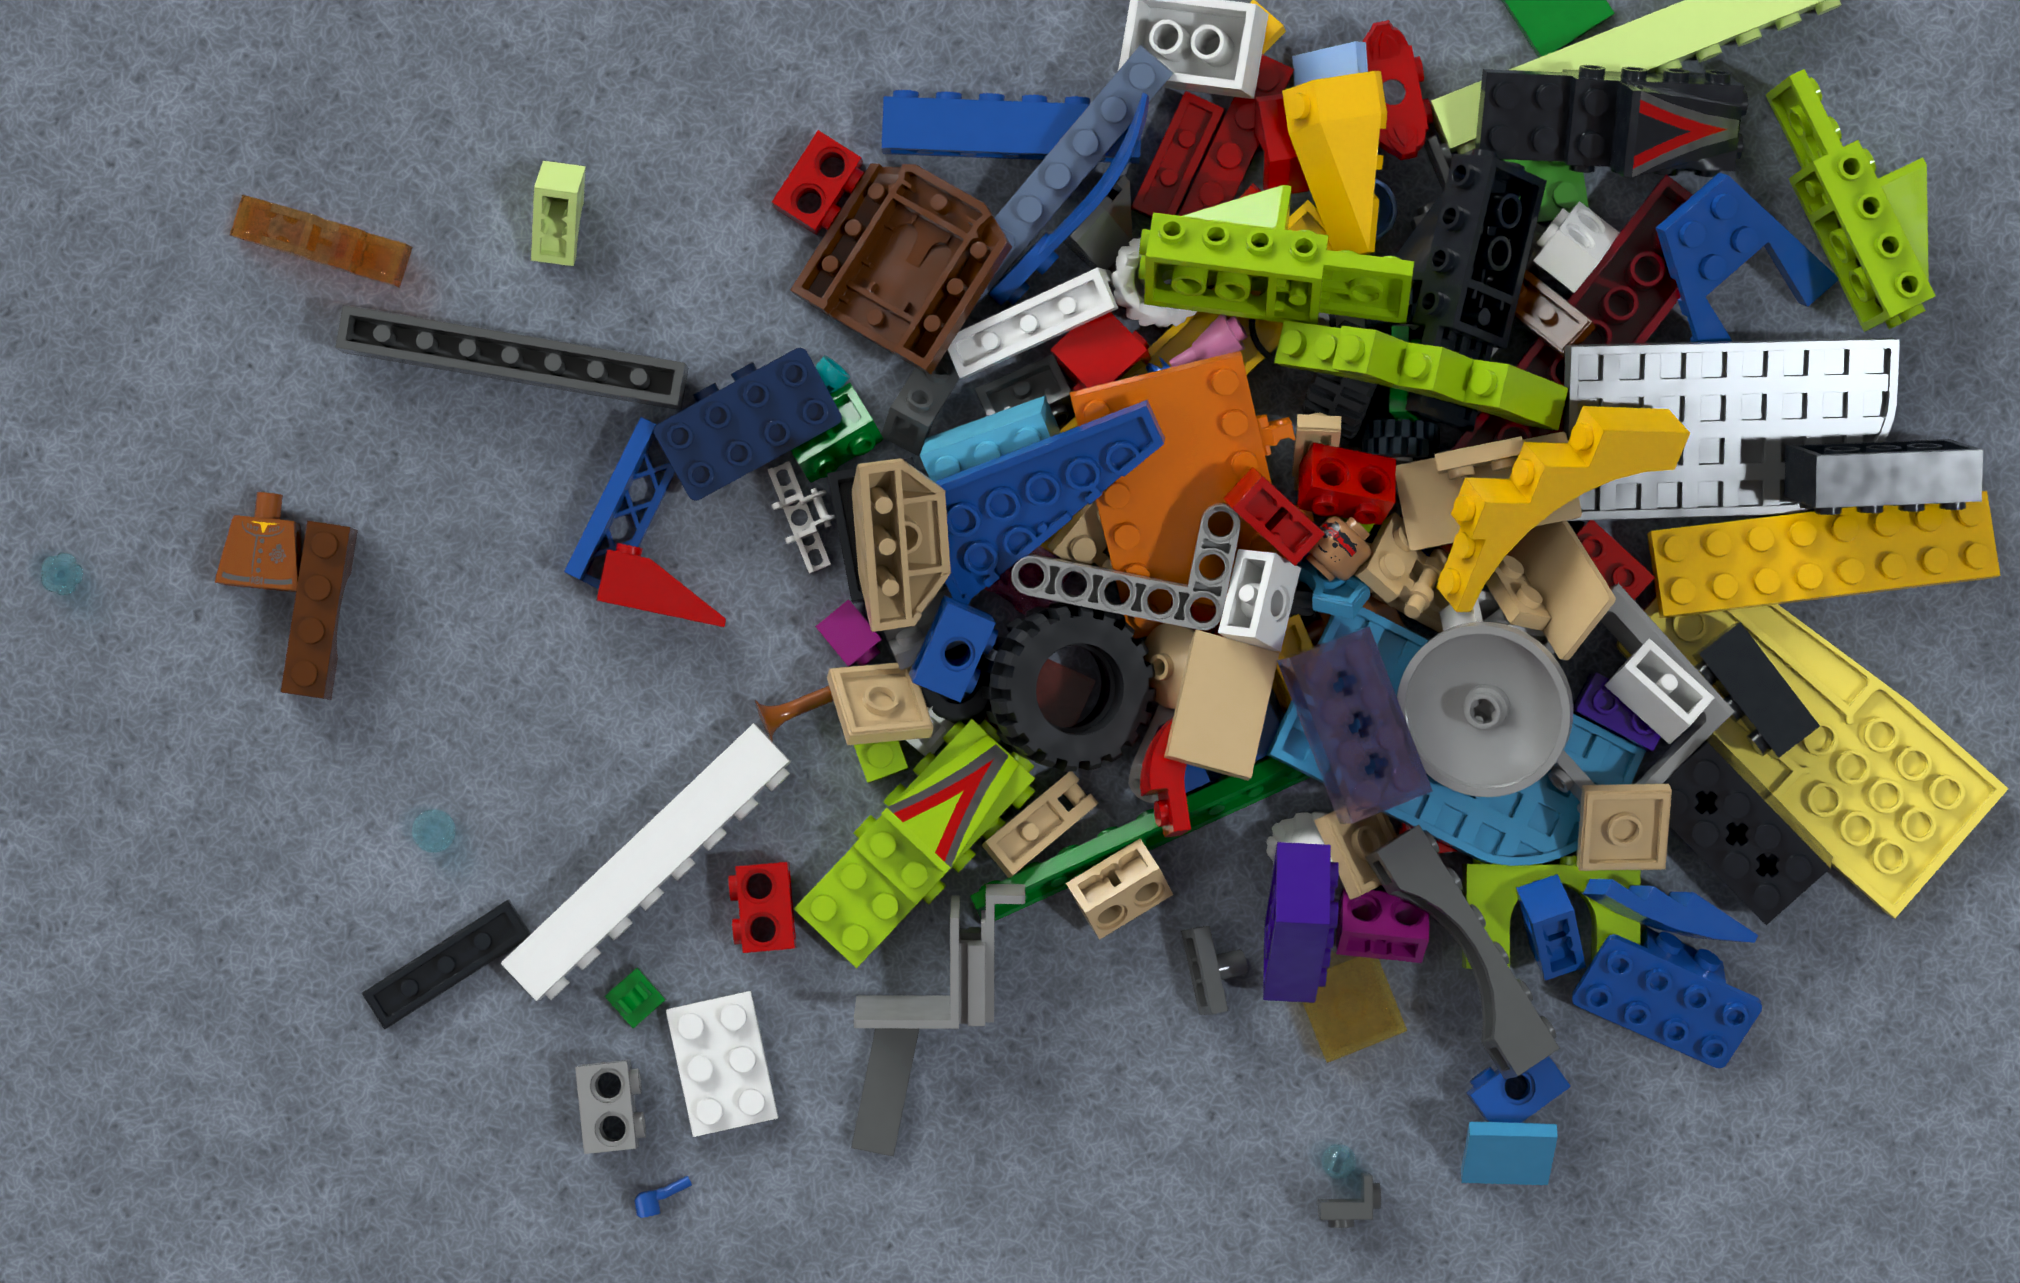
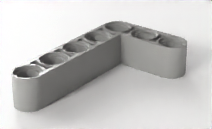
[1012,503,1240,630]

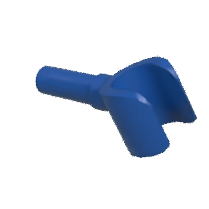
[634,1176,692,1218]

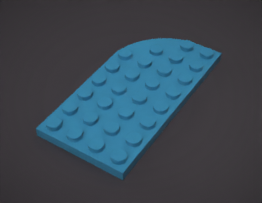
[1266,607,1646,866]

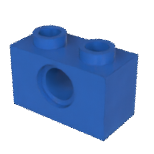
[909,595,998,702]
[1466,1056,1571,1123]

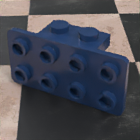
[654,348,842,501]

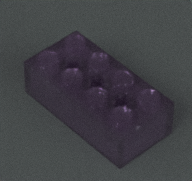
[1277,626,1433,824]

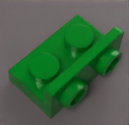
[791,383,883,483]

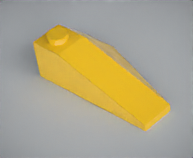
[1282,71,1387,255]

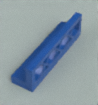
[564,417,675,589]

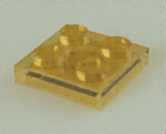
[1302,957,1407,1063]

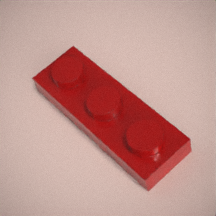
[1131,91,1224,219]

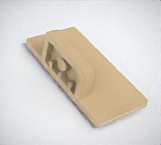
[1396,432,1582,551]
[1485,521,1616,661]

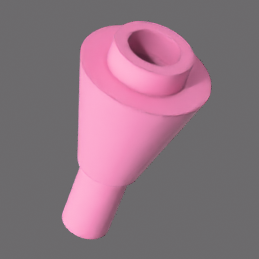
[1169,314,1248,367]

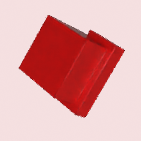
[1050,312,1152,391]

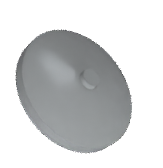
[1396,622,1573,797]

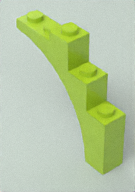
[1274,320,1568,430]

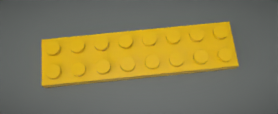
[1647,491,2001,618]

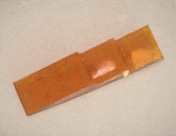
[230,195,413,288]

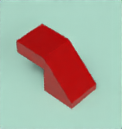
[1254,93,1309,194]

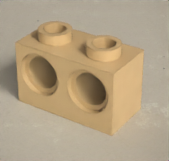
[1066,839,1173,940]

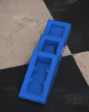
[1583,879,1758,943]

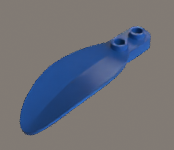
[988,92,1149,306]

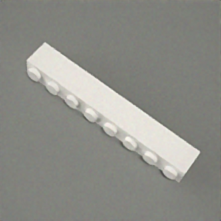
[501,723,791,1001]

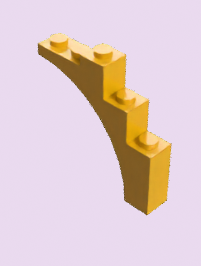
[1436,406,1690,612]

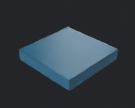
[1461,1122,1558,1185]

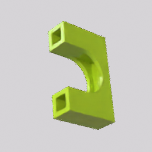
[1462,856,1641,969]

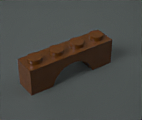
[281,521,358,700]

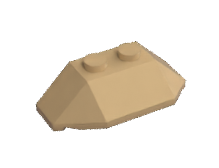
[852,458,951,632]

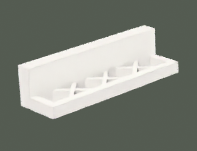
[947,267,1118,379]

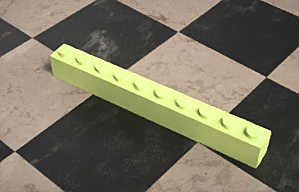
[1430,0,1842,155]

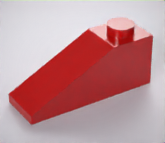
[596,543,726,627]

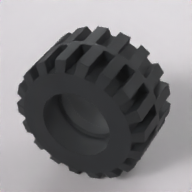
[1302,320,1382,440]

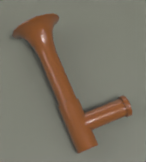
[755,686,834,742]

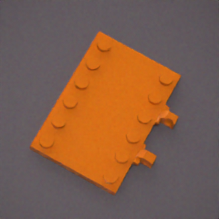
[1069,351,1314,639]

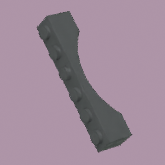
[1365,825,1560,1079]

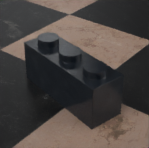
[1692,622,1820,759]

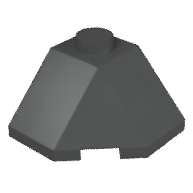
[1063,175,1132,273]

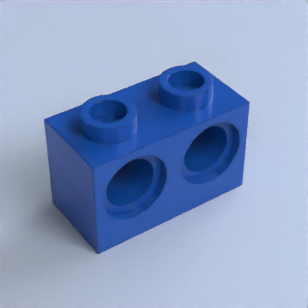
[1516,874,1586,981]

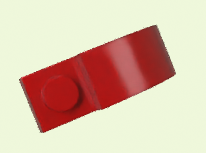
[1140,717,1191,837]

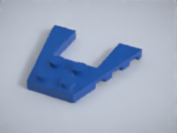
[1656,173,1839,342]

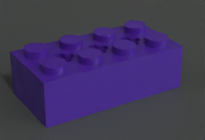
[1263,842,1339,1003]

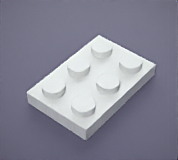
[666,991,779,1137]

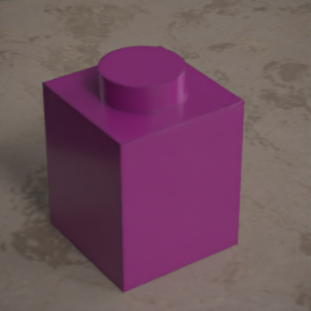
[815,599,883,667]

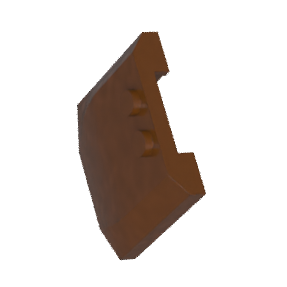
[790,163,1012,375]

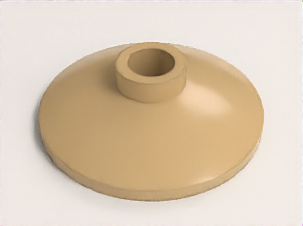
[1143,623,1194,709]

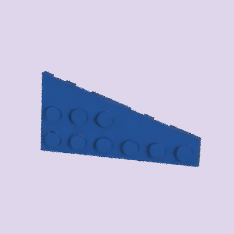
[935,399,1165,605]

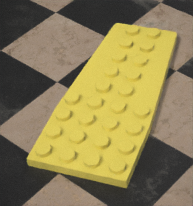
[1617,596,2009,918]

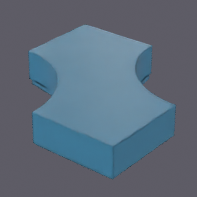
[1297,552,1370,620]

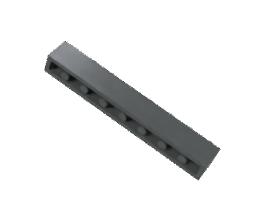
[335,305,689,410]

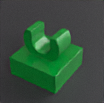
[604,967,667,1029]

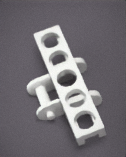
[768,461,836,574]

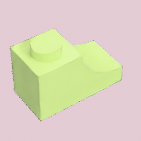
[531,161,586,266]

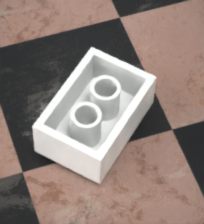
[1118,0,1269,99]

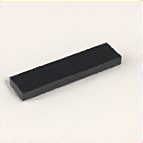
[362,900,531,1030]

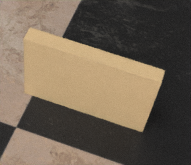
[1164,630,1279,781]

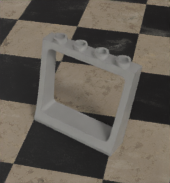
[1540,583,1735,813]

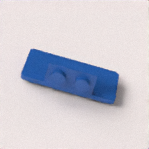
[1572,927,1762,1068]

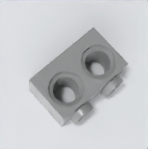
[575,1059,646,1154]

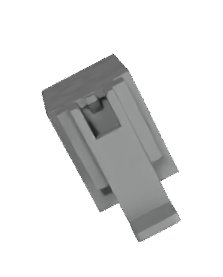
[854,884,1025,1029]

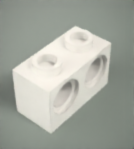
[1533,201,1620,293]

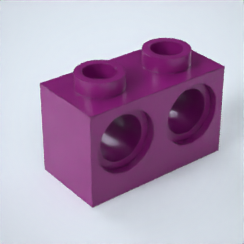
[1336,887,1429,963]

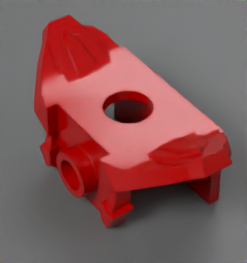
[1362,20,1433,160]

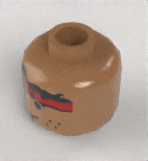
[1306,516,1371,582]

